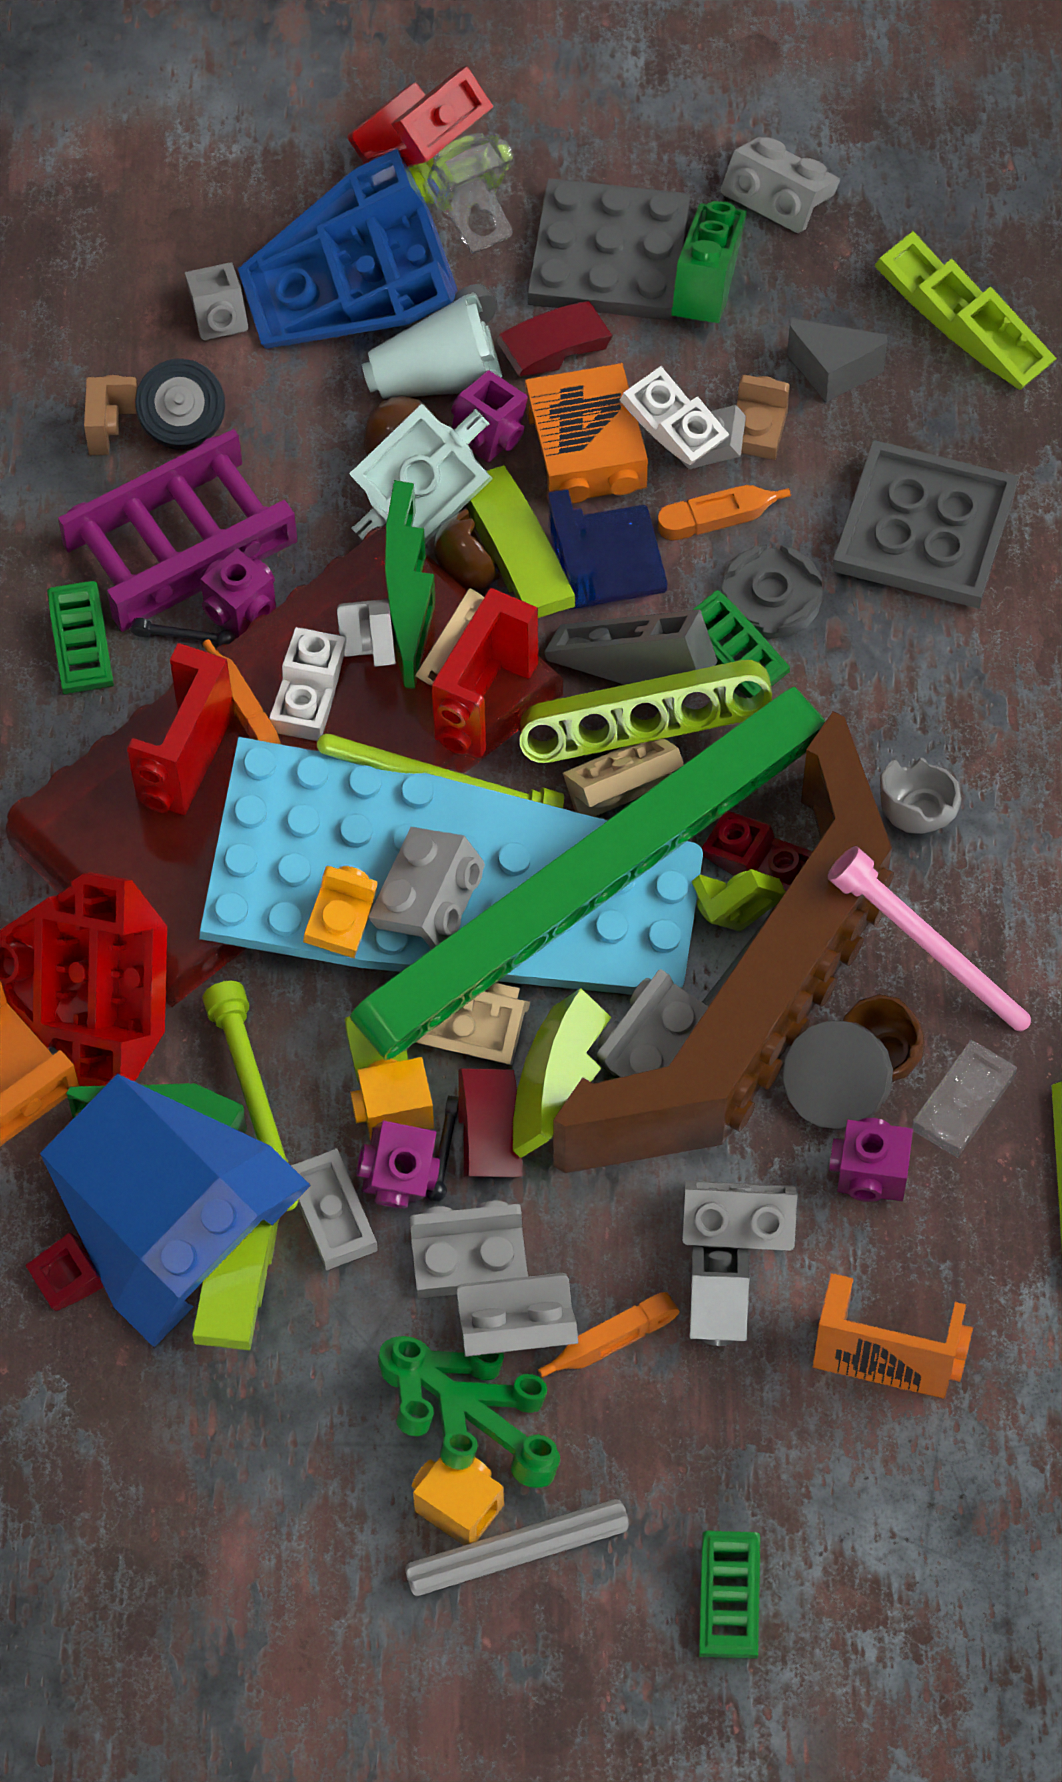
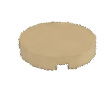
[415,588,484,685]

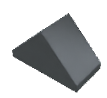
[787,318,889,403]

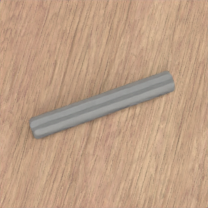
[405,1499,628,1596]

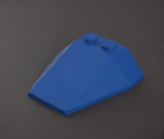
[238,148,457,349]
[40,1074,311,1347]

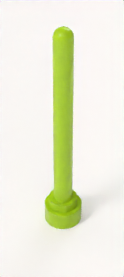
[317,734,564,808]
[202,981,299,1211]

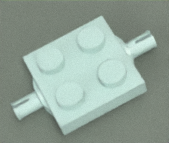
[349,404,493,543]

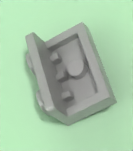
[721,137,840,233]
[368,827,485,949]

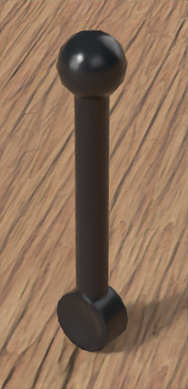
[130,617,236,650]
[426,1095,458,1202]

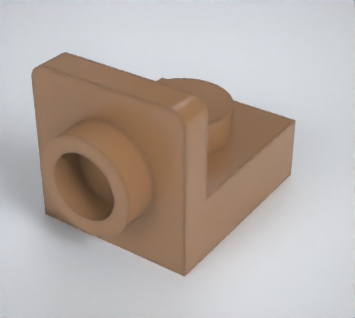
[84,375,138,455]
[737,375,790,460]

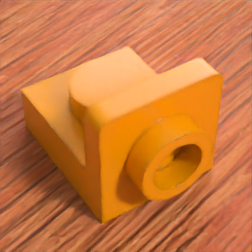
[303,866,378,959]

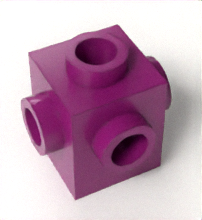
[451,370,528,463]
[200,548,277,642]
[829,1118,913,1202]
[356,1121,440,1209]

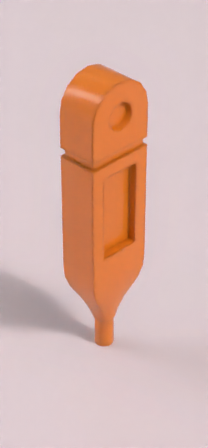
[658,485,791,541]
[202,639,281,744]
[538,1292,679,1378]

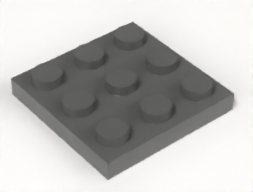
[528,178,691,321]
[832,440,1019,609]

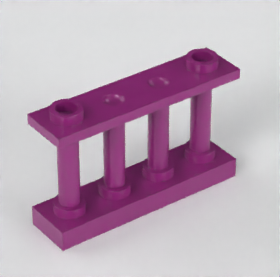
[58,429,298,632]

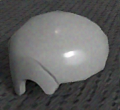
[880,758,961,833]

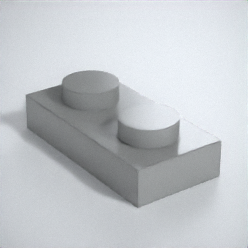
[291,1149,378,1270]

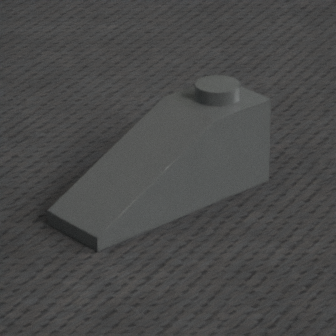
[544,609,718,694]

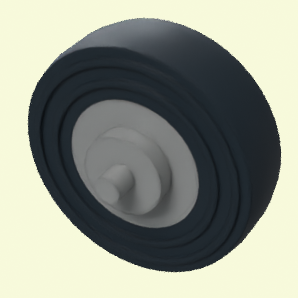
[135,359,225,449]

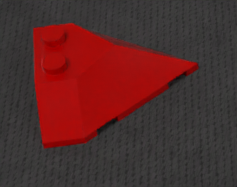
[0,872,167,1086]

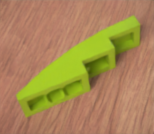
[874,231,1057,390]
[466,465,575,618]
[193,1160,288,1351]

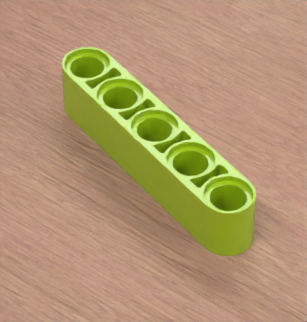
[520,660,772,763]

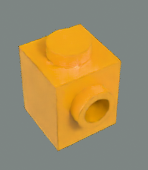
[350,1057,434,1141]
[412,1457,504,1546]

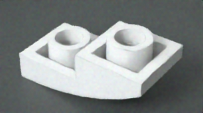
[619,366,729,465]
[269,627,346,741]

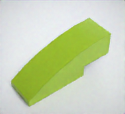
[513,988,612,1158]

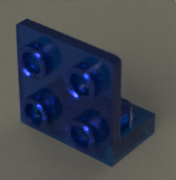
[548,489,668,610]

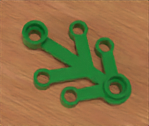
[378,1336,560,1488]

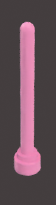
[828,846,1031,1031]

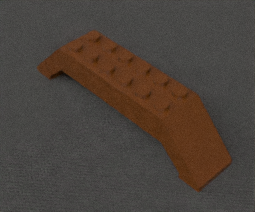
[553,711,894,1173]

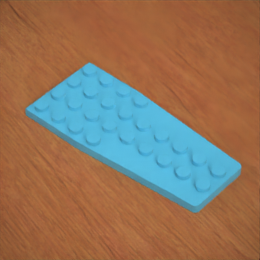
[199,737,703,995]

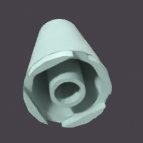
[362,293,502,399]

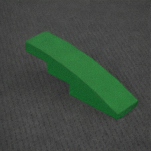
[385,480,436,689]

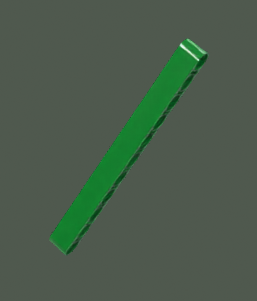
[350,687,826,1060]

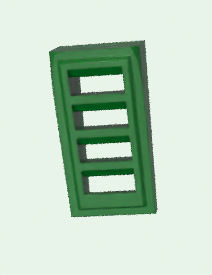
[47,581,114,694]
[693,590,790,698]
[699,1531,760,1659]

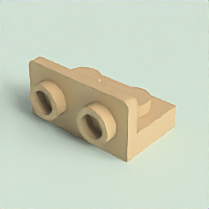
[563,739,684,817]
[416,983,530,1065]

